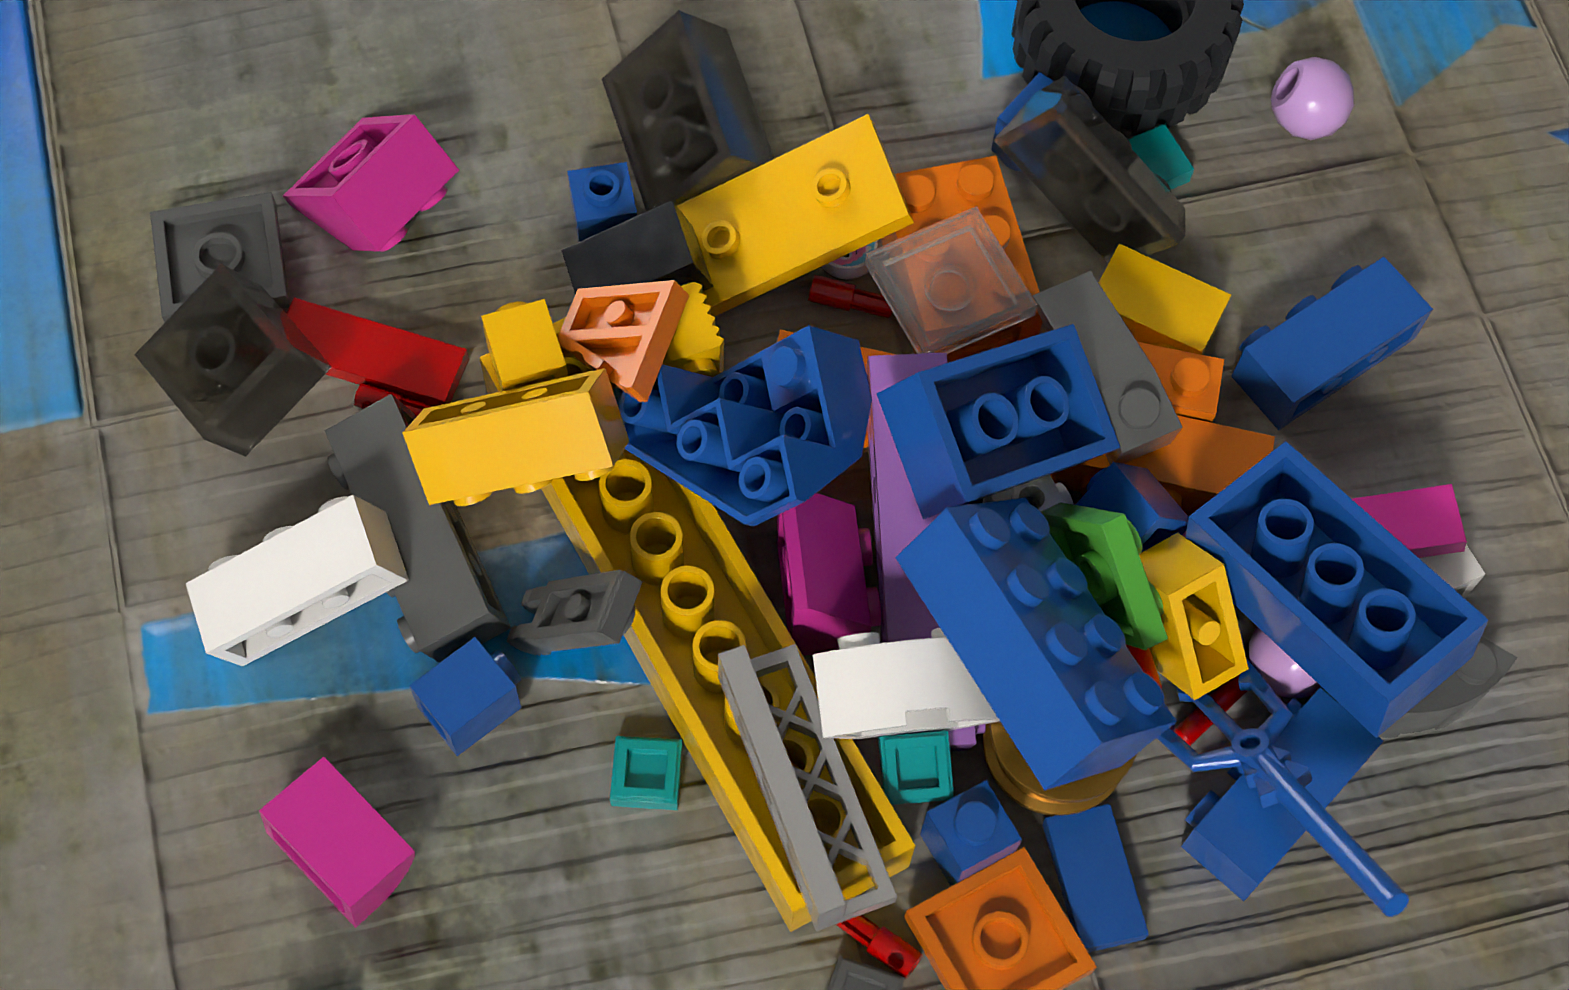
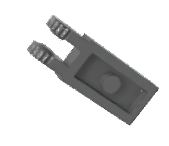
[507,569,642,656]

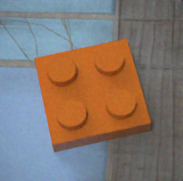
[904,847,1097,990]

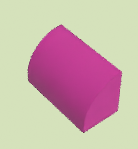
[259,757,415,928]

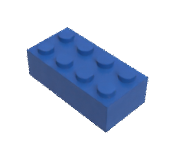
[1185,441,1489,738]
[895,498,1177,790]

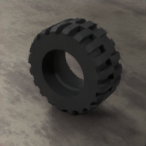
[1011,0,1244,135]

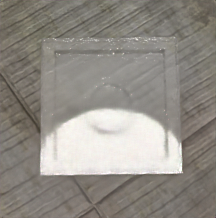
[865,206,1037,354]

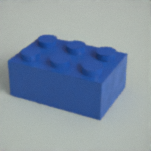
[876,324,1121,520]

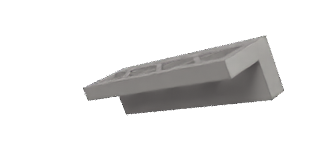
[718,644,897,931]

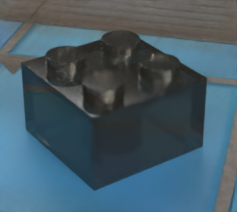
[134,263,332,457]

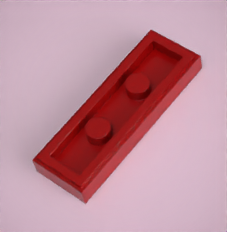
[270,297,469,406]

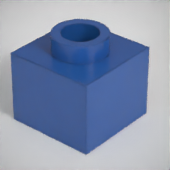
[567,162,637,242]

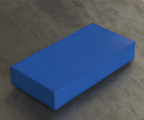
[1042,804,1149,952]

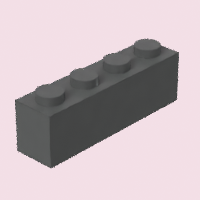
[325,394,511,663]

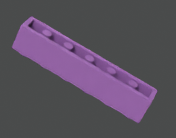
[865,352,986,752]

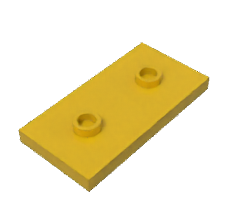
[677,114,914,317]

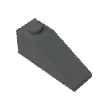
[1032,271,1182,465]

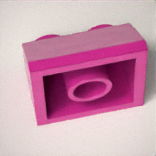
[282,114,459,252]
[776,493,881,656]

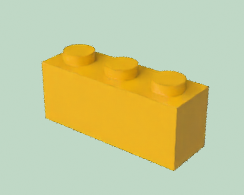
[402,368,629,506]

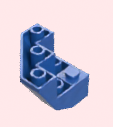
[613,325,872,526]

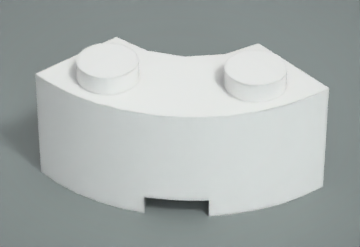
[813,628,1000,739]

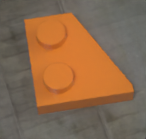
[557,280,689,402]

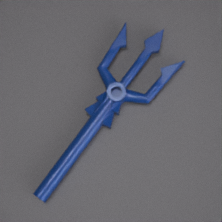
[1157,657,1409,917]

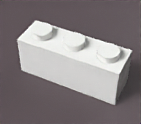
[186,495,409,666]

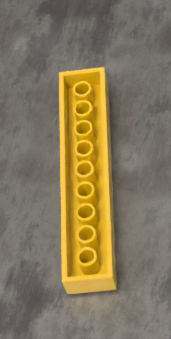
[480,317,916,932]

